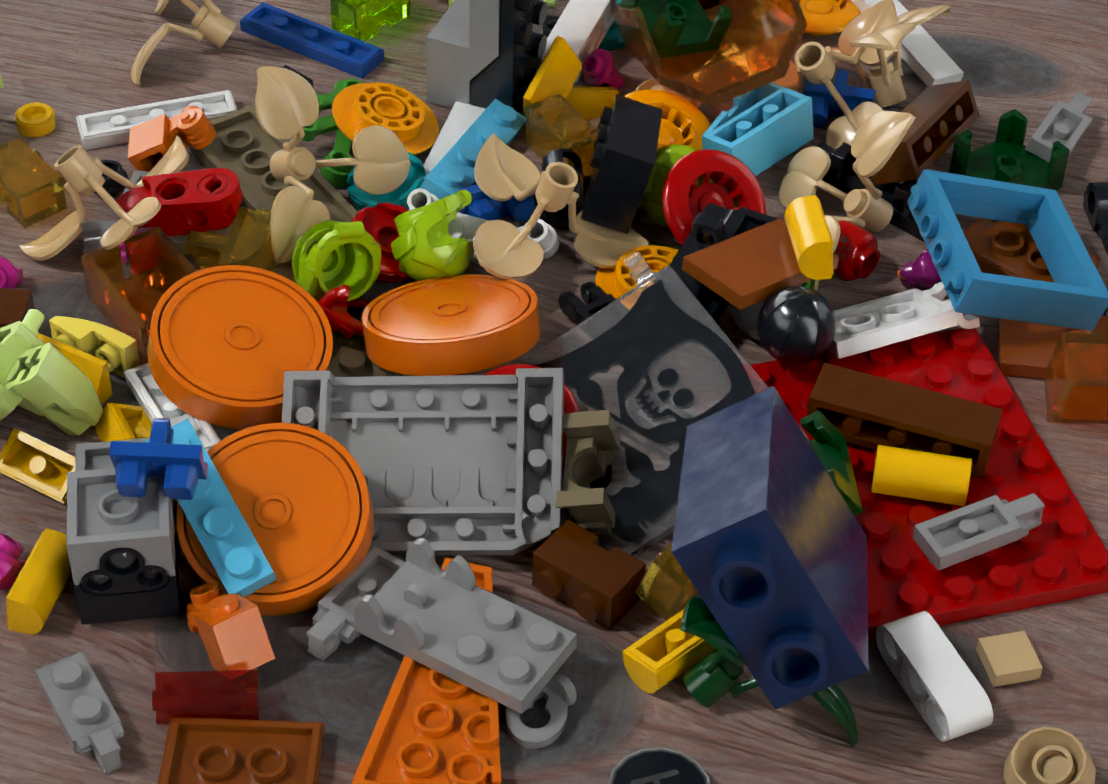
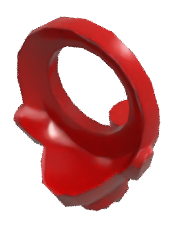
[317,284,370,339]

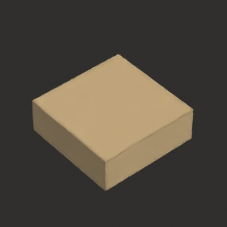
[976,630,1043,687]

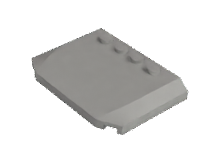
[281,368,564,556]

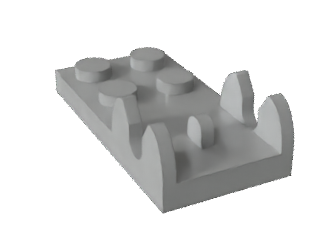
[354,538,577,714]

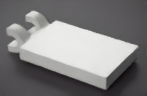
[826,281,980,359]

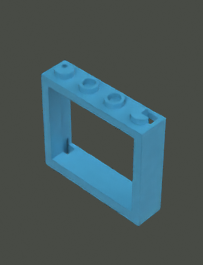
[907,169,1108,331]

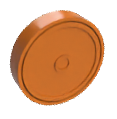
[147,265,333,429]
[361,274,541,376]
[176,423,374,616]

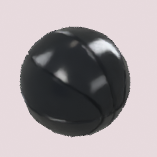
[757,286,836,365]

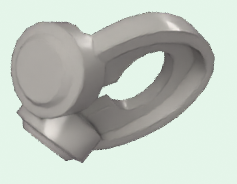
[506,674,577,749]

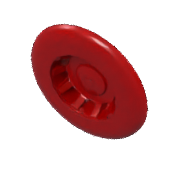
[662,149,766,245]

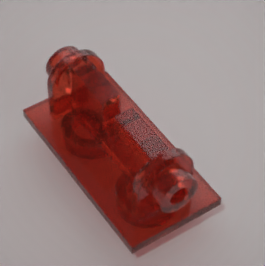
[152,669,259,724]

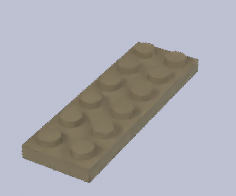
[188,105,358,235]

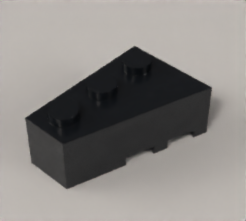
[580,94,662,234]

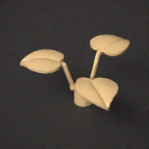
[131,0,236,86]
[732,0,901,160]
[796,5,951,108]
[255,66,411,263]
[779,111,916,291]
[473,133,649,280]
[19,135,189,261]

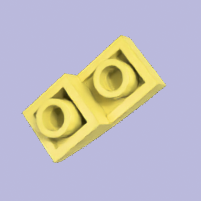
[49,316,140,380]

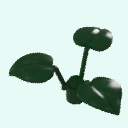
[680,593,858,747]

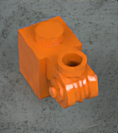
[127,106,217,172]
[187,583,275,680]

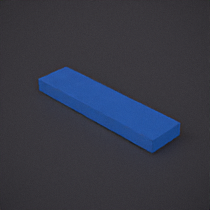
[240,2,384,79]

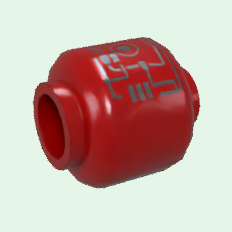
[834,220,880,281]

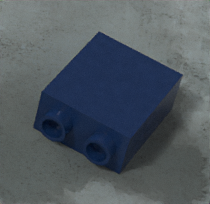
[671,386,869,709]

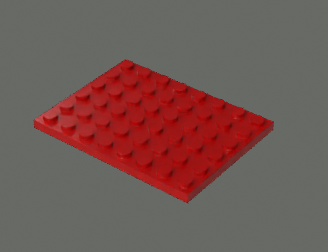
[727,328,1108,640]

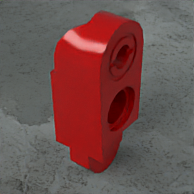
[116,168,243,237]

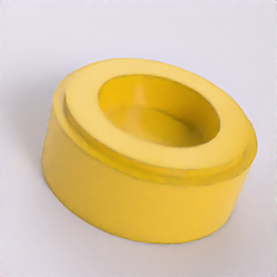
[15,102,56,138]

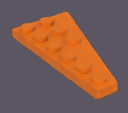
[351,557,501,784]

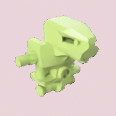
[0,309,104,435]

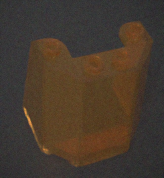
[611,0,807,107]

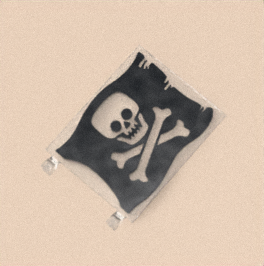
[502,251,809,557]

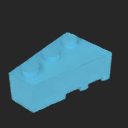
[702,75,814,176]

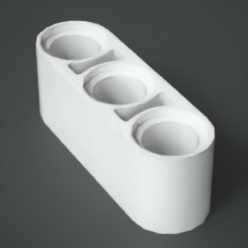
[542,0,617,85]
[876,611,993,742]

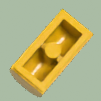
[784,195,834,280]
[871,445,972,507]
[6,528,72,635]
[622,609,716,694]

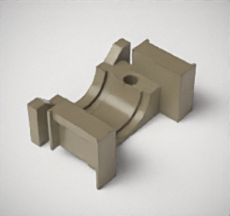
[556,410,621,539]

